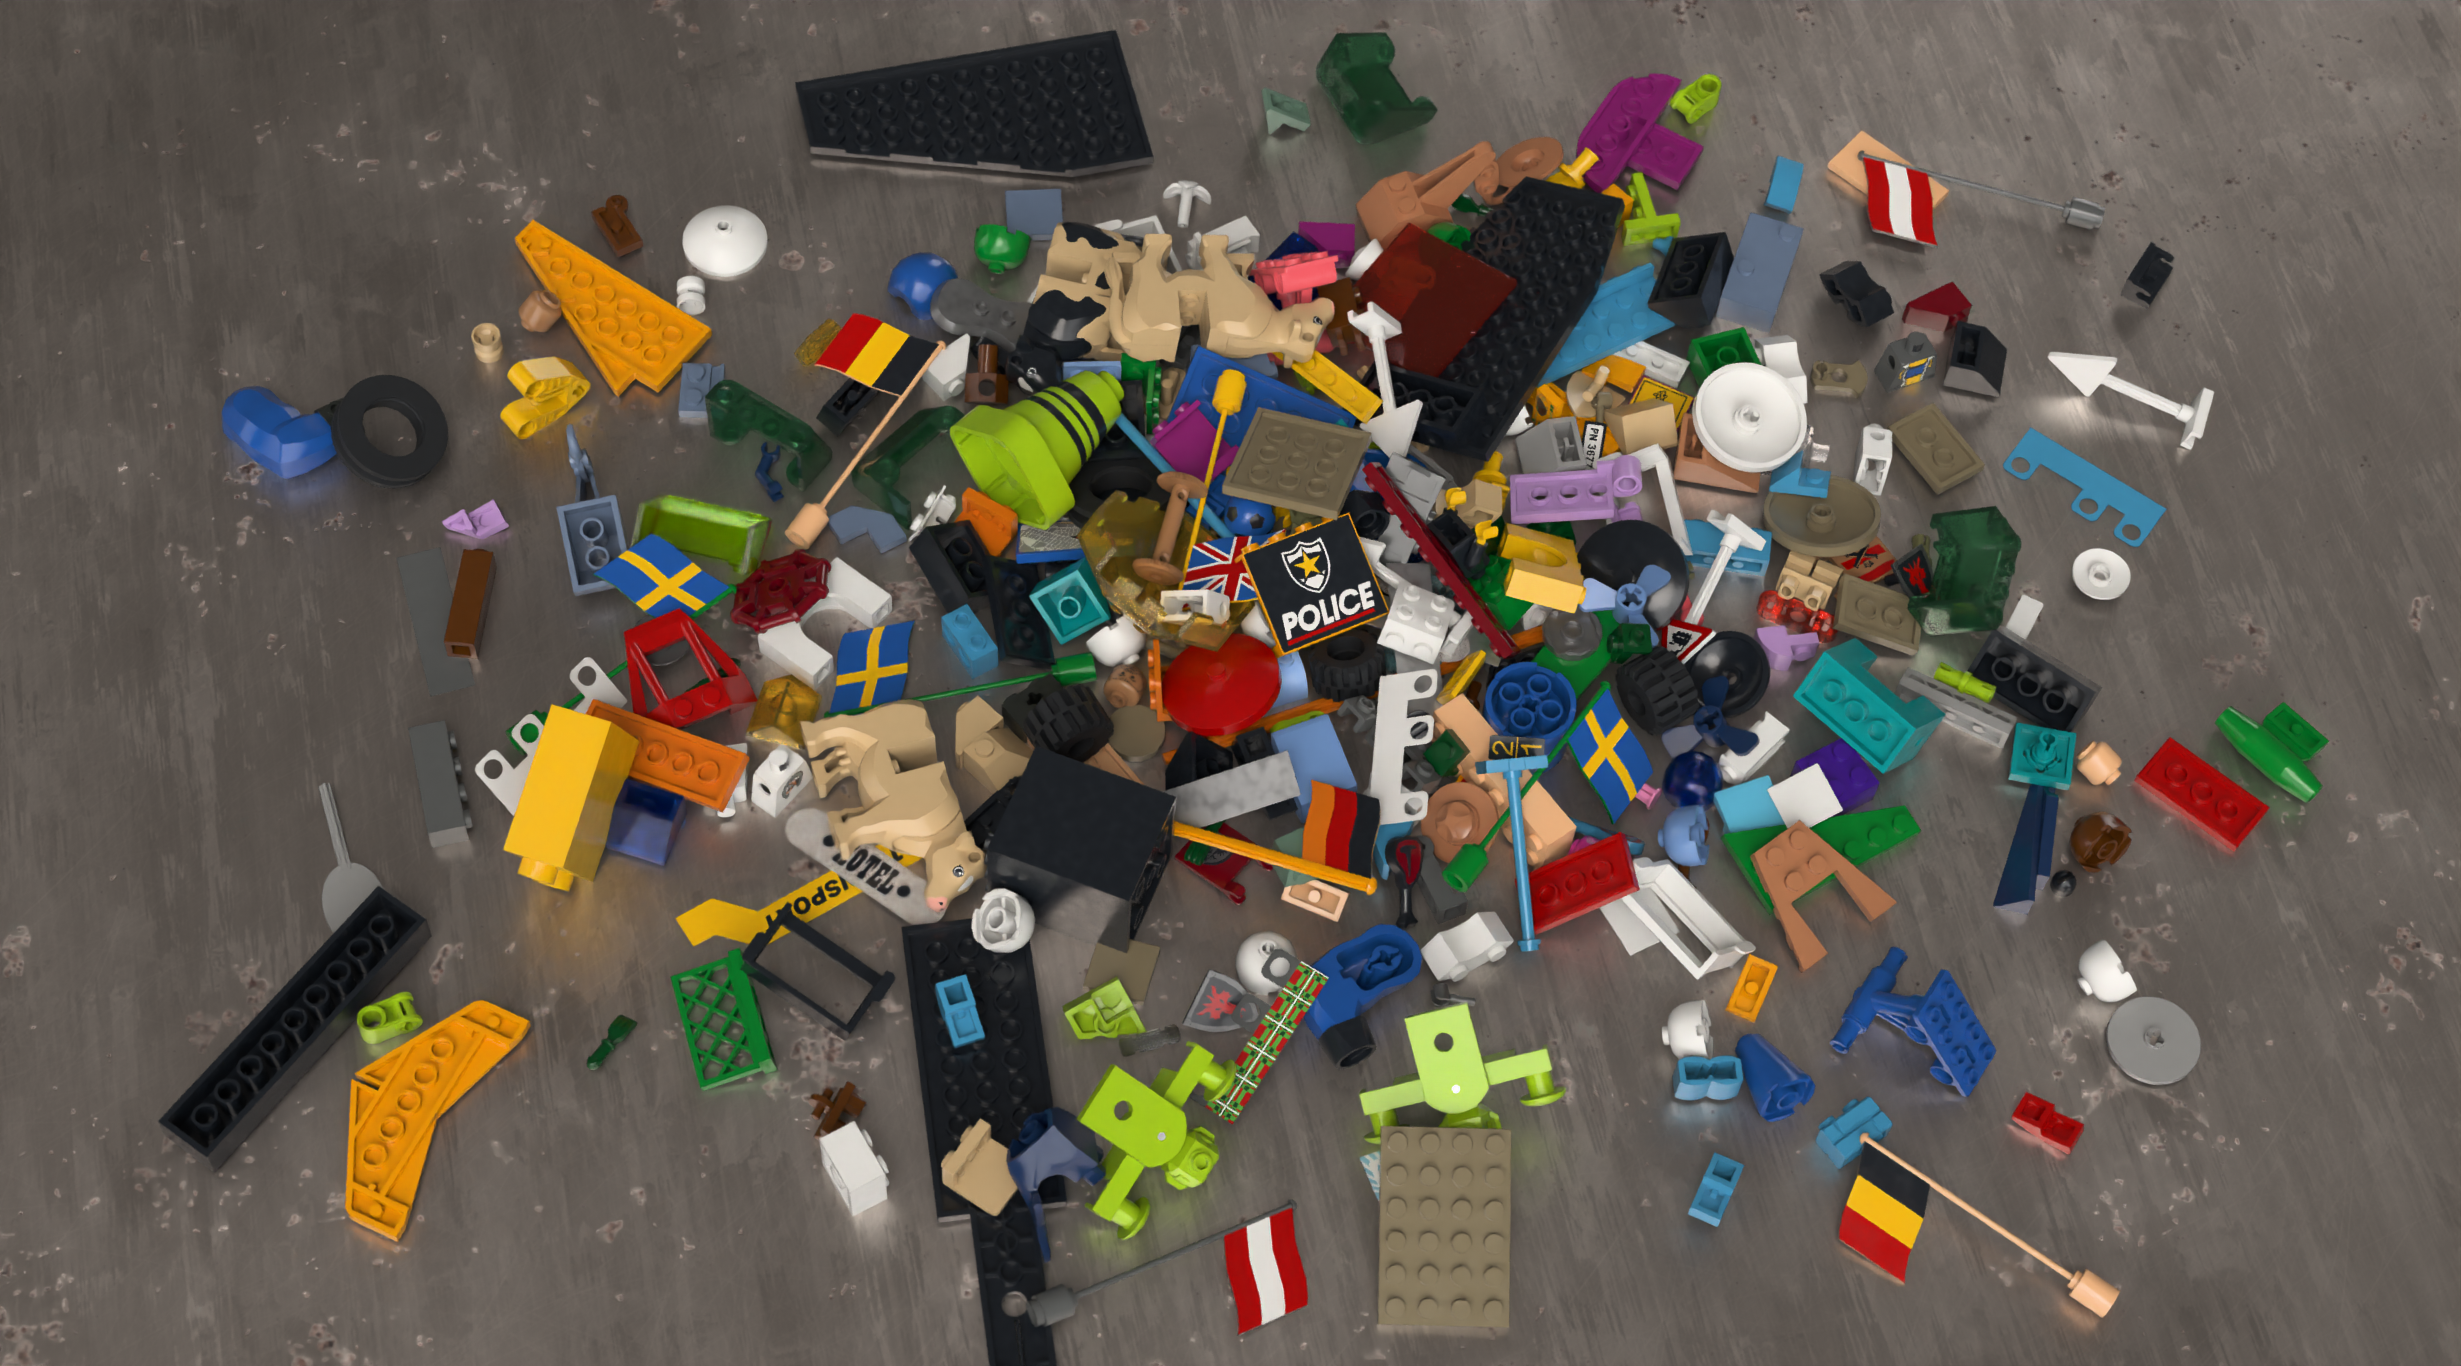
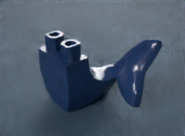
[1006,1106,1106,1263]

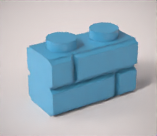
[1816,1096,1893,1169]

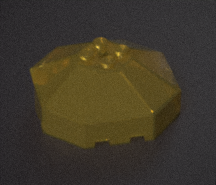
[1076,490,1255,652]

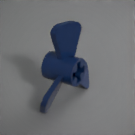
[1661,676,1760,761]

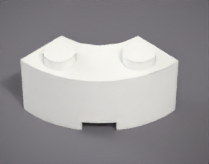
[1754,335,1807,404]
[1420,912,1514,982]

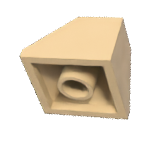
[963,727,1033,795]

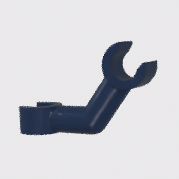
[755,441,784,502]

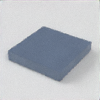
[1005,189,1063,241]

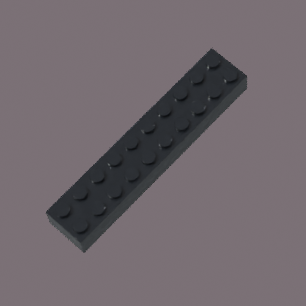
[158,886,432,1172]

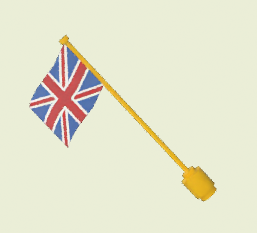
[1178,369,1287,610]

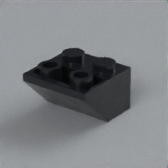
[1943,321,2007,397]

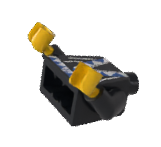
[1427,487,1498,580]

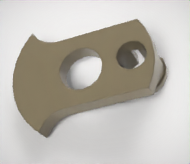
[1810,360,1868,398]

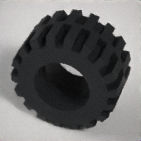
[1309,628,1387,702]

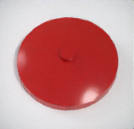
[1162,634,1282,736]

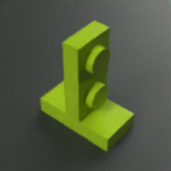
[1621,172,1681,246]

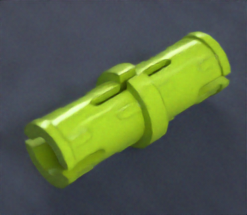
[1934,662,1996,704]

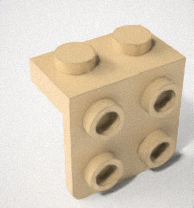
[941,1119,1018,1216]

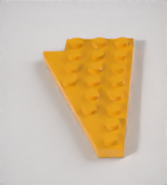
[515,220,712,397]

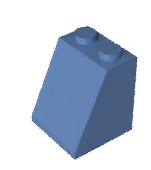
[1271,714,1357,824]

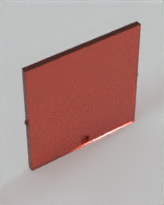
[1353,223,1517,377]

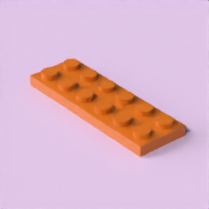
[586,699,750,813]

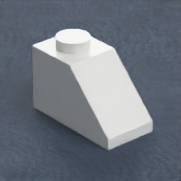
[922,333,971,401]

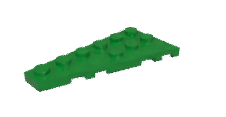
[1720,805,1921,915]

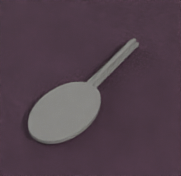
[318,783,383,933]

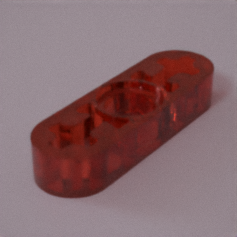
[1756,590,1839,643]

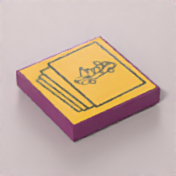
[1628,375,1695,434]

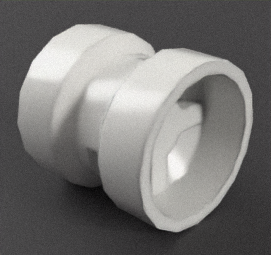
[676,276,705,316]

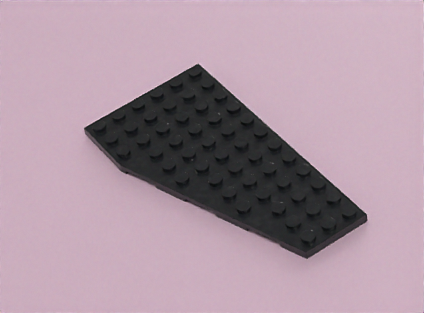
[795,30,1154,177]

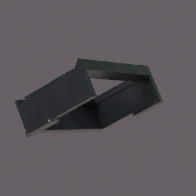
[740,902,895,1041]

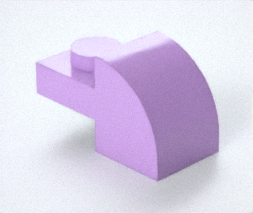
[1753,625,1819,671]

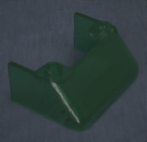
[851,406,965,531]

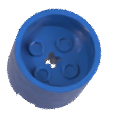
[1481,662,1577,775]

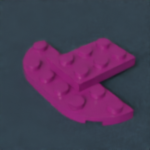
[1576,73,1704,193]

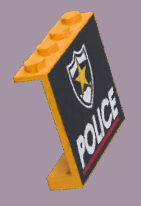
[1234,513,1389,659]

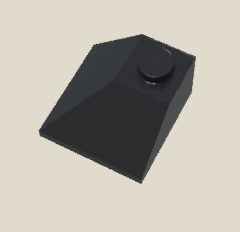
[1165,731,1233,790]

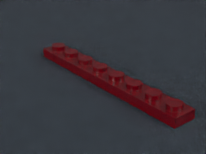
[1362,462,1521,659]

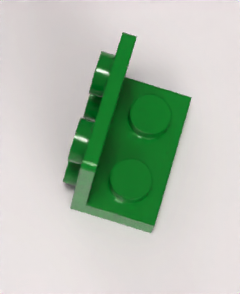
[1121,353,1162,434]

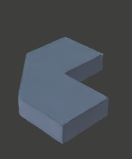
[827,505,907,554]

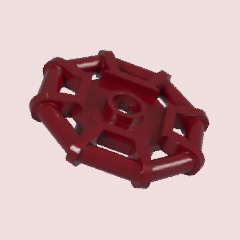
[730,549,831,634]

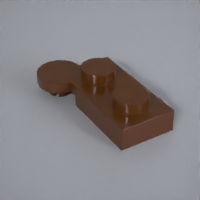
[591,195,643,258]

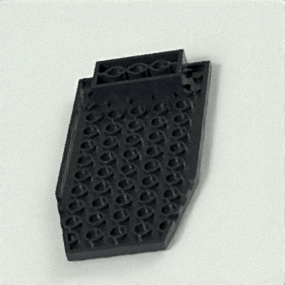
[1342,176,1625,462]

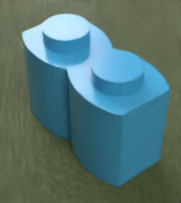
[1672,1056,1743,1101]

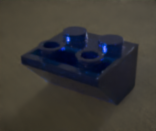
[606,779,687,865]

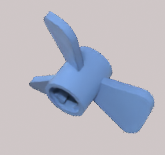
[1578,565,1671,648]

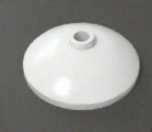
[682,205,768,277]

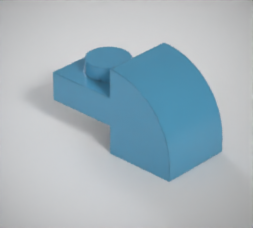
[935,974,985,1048]
[1688,1152,1744,1227]

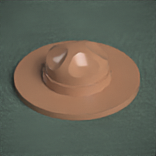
[1496,137,1564,188]
[1421,782,1499,863]

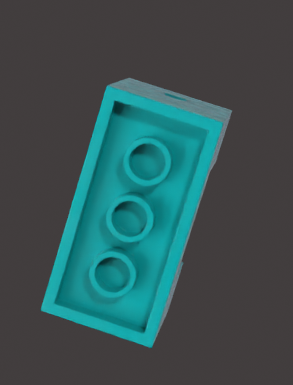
[1793,638,1946,774]

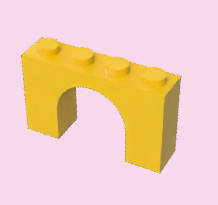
[1497,523,1586,613]

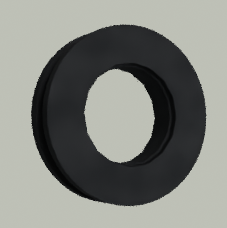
[331,375,448,488]
[1067,458,1171,539]

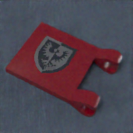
[1174,823,1273,905]

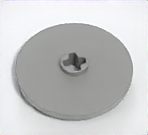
[2106,997,2201,1085]

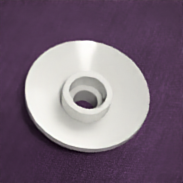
[2072,548,2131,600]

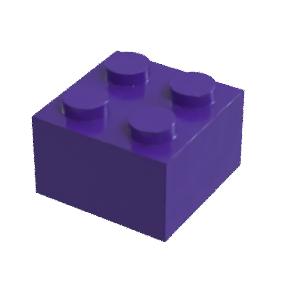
[1790,738,1880,817]

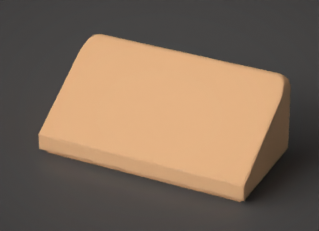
[1281,879,1351,922]

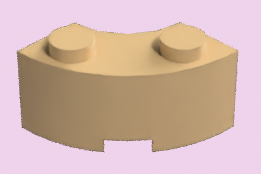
[1432,479,1502,529]

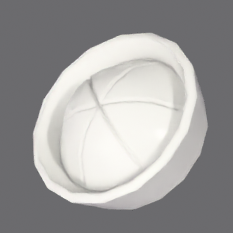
[1345,238,1384,281]

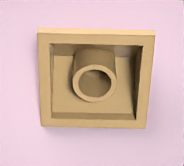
[1604,398,1678,455]

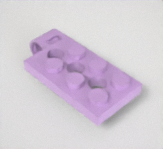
[1510,455,1642,524]

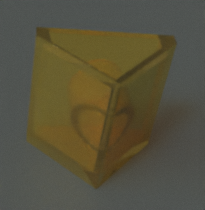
[746,674,822,750]

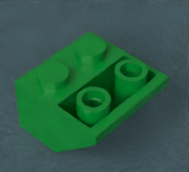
[1454,554,1534,630]

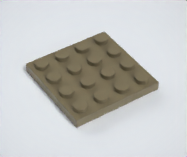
[1222,407,1372,520]

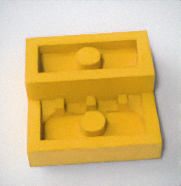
[1436,650,1486,705]

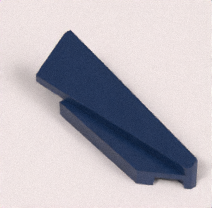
[1993,784,2059,915]

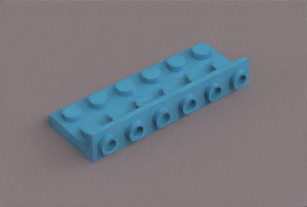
[1537,263,1677,388]

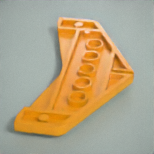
[345,1000,531,1242]

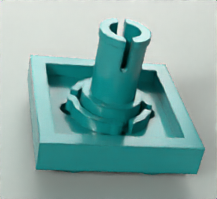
[2008,722,2076,790]

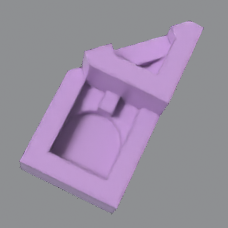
[442,499,509,539]

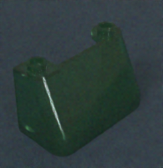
[1316,32,1438,145]

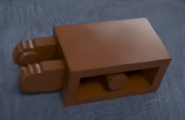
[1317,277,1366,356]

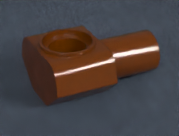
[965,344,1009,405]

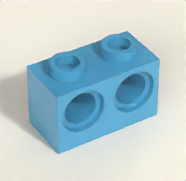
[941,604,998,680]

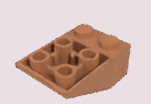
[1673,413,1761,494]

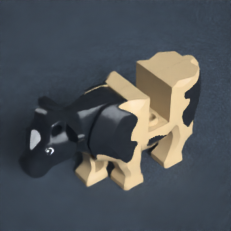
[1005,222,1168,396]

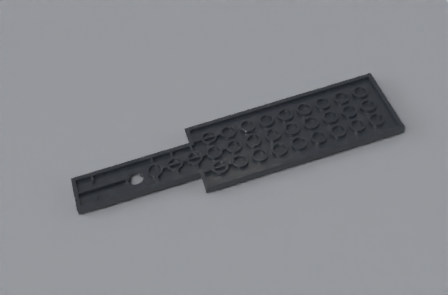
[901,918,1067,1366]

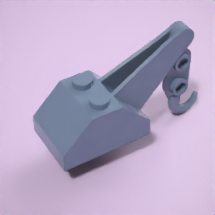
[556,423,630,596]

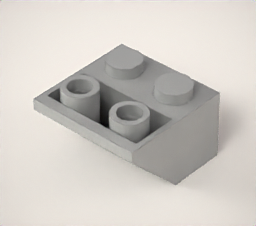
[1515,416,1587,474]

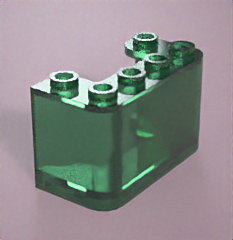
[1907,506,2021,637]

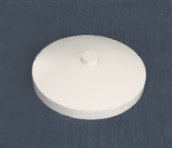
[1692,363,1807,473]

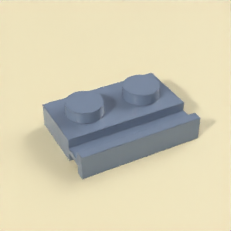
[678,363,725,418]

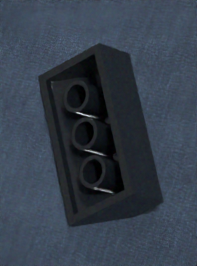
[1647,232,1734,328]
[1967,624,2102,732]

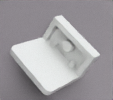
[1377,582,1455,664]

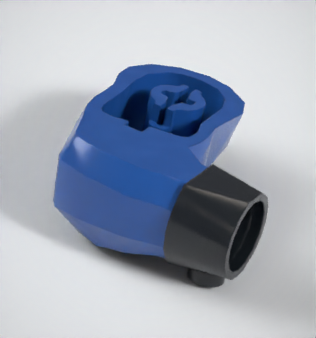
[1339,449,1428,540]
[1303,924,1422,1070]

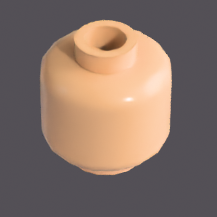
[2076,740,2122,785]

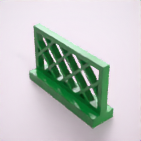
[670,948,778,1091]

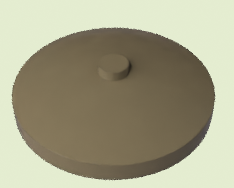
[1763,475,1881,557]

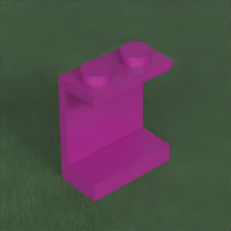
[1149,399,1239,483]

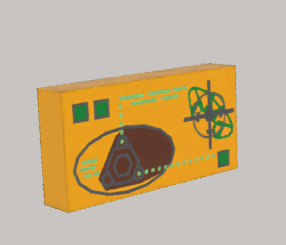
[1531,384,1564,426]

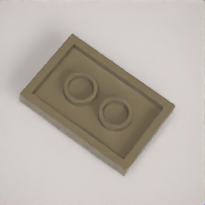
[1887,403,1985,495]
[1833,574,1923,656]

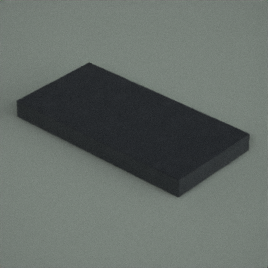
[982,555,1056,671]

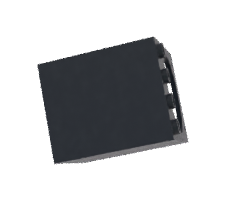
[984,746,1176,953]

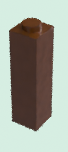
[444,549,497,659]

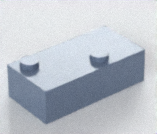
[1716,212,1804,333]

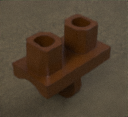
[808,1081,866,1141]

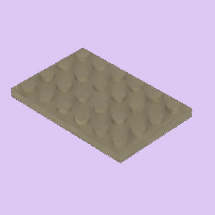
[1377,1126,1511,1327]

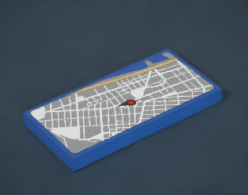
[1016,520,1136,564]

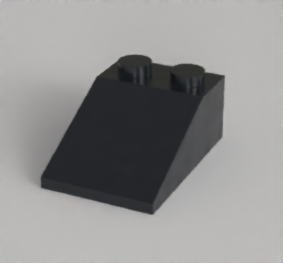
[1088,380,1147,463]

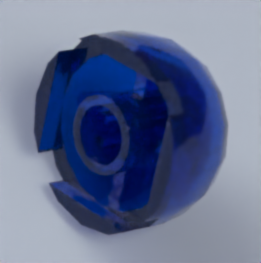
[1662,751,1723,811]

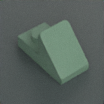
[1262,88,1311,134]

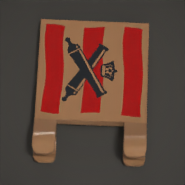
[1812,535,1897,600]

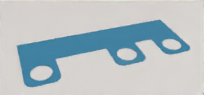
[2003,428,2167,547]

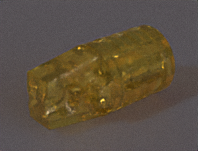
[794,318,842,366]

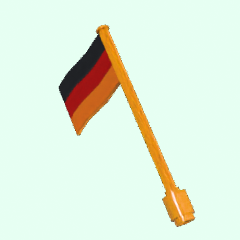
[1174,780,1381,895]

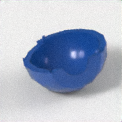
[887,252,959,320]

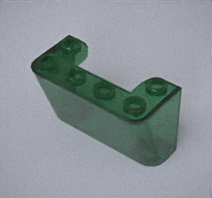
[705,380,833,491]

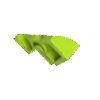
[1062,976,1148,1039]

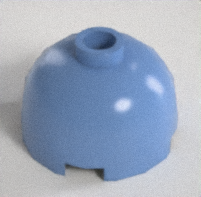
[1658,805,1709,867]

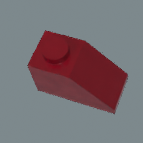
[1902,281,1972,333]

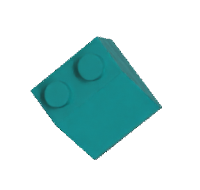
[1029,557,1111,645]

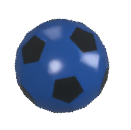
[1224,496,1276,537]

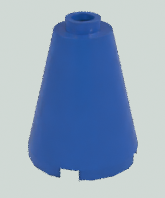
[1735,1033,1815,1122]

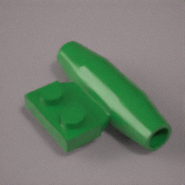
[2215,702,2329,803]

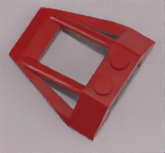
[624,608,758,730]

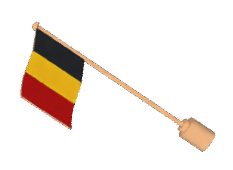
[785,313,946,549]
[1839,1133,2120,1318]

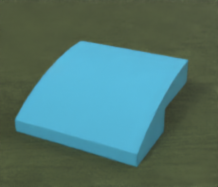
[1712,775,1785,834]

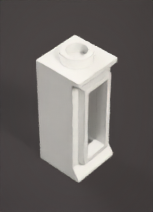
[1185,216,1260,269]
[1716,711,1790,786]

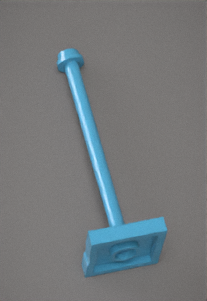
[1475,755,1548,951]

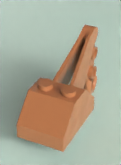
[1356,141,1513,254]

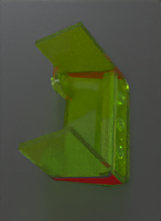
[631,495,772,575]

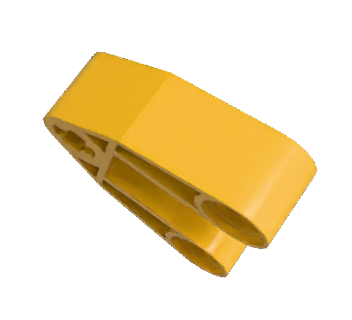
[500,356,591,439]

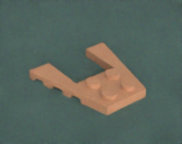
[1750,820,1897,973]

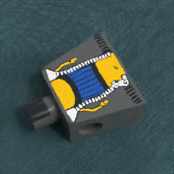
[1874,331,1937,393]

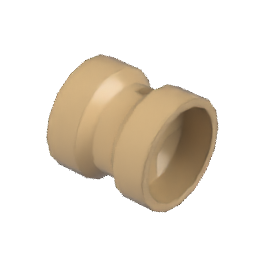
[471,323,504,363]

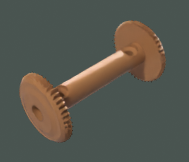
[1132,471,1208,585]

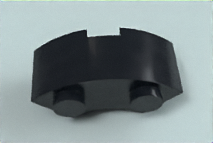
[1819,261,1894,327]

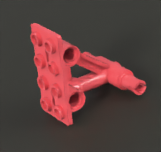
[1249,251,1355,366]

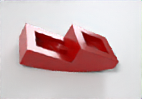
[2012,1092,2084,1155]

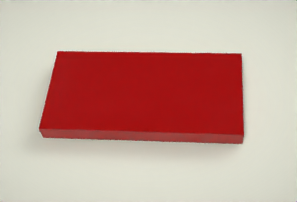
[2134,737,2270,852]
[1514,832,1640,936]

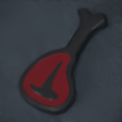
[1385,835,1423,930]

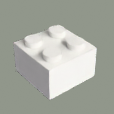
[819,1121,889,1216]

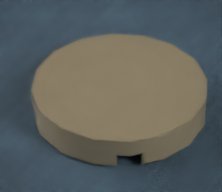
[1108,705,1165,762]

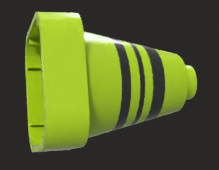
[950,370,1124,530]

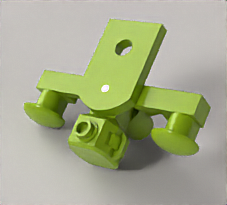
[1359,1002,1566,1144]
[1076,1041,1237,1240]

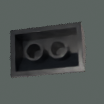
[909,520,990,614]

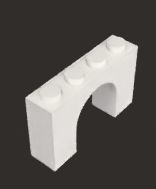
[758,557,892,691]

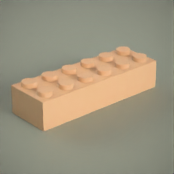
[1431,693,1577,869]

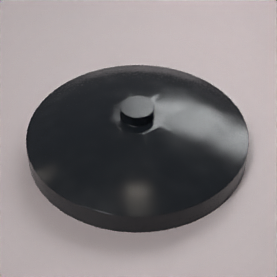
[1577,520,1690,632]

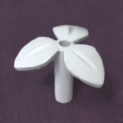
[1163,180,1211,228]

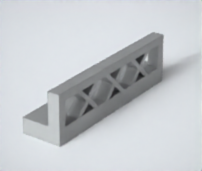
[1894,667,2018,749]

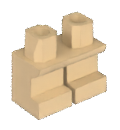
[1775,550,1844,611]

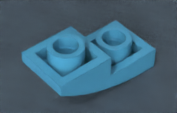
[1764,156,1804,214]

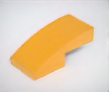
[1581,355,1646,393]

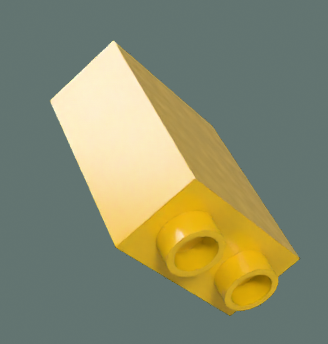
[503,704,639,892]

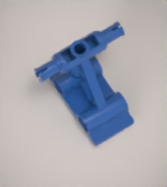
[1830,947,1996,1097]

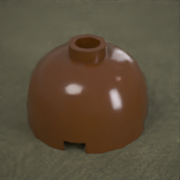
[2069,812,2132,873]

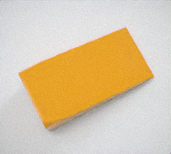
[1725,954,1778,1023]

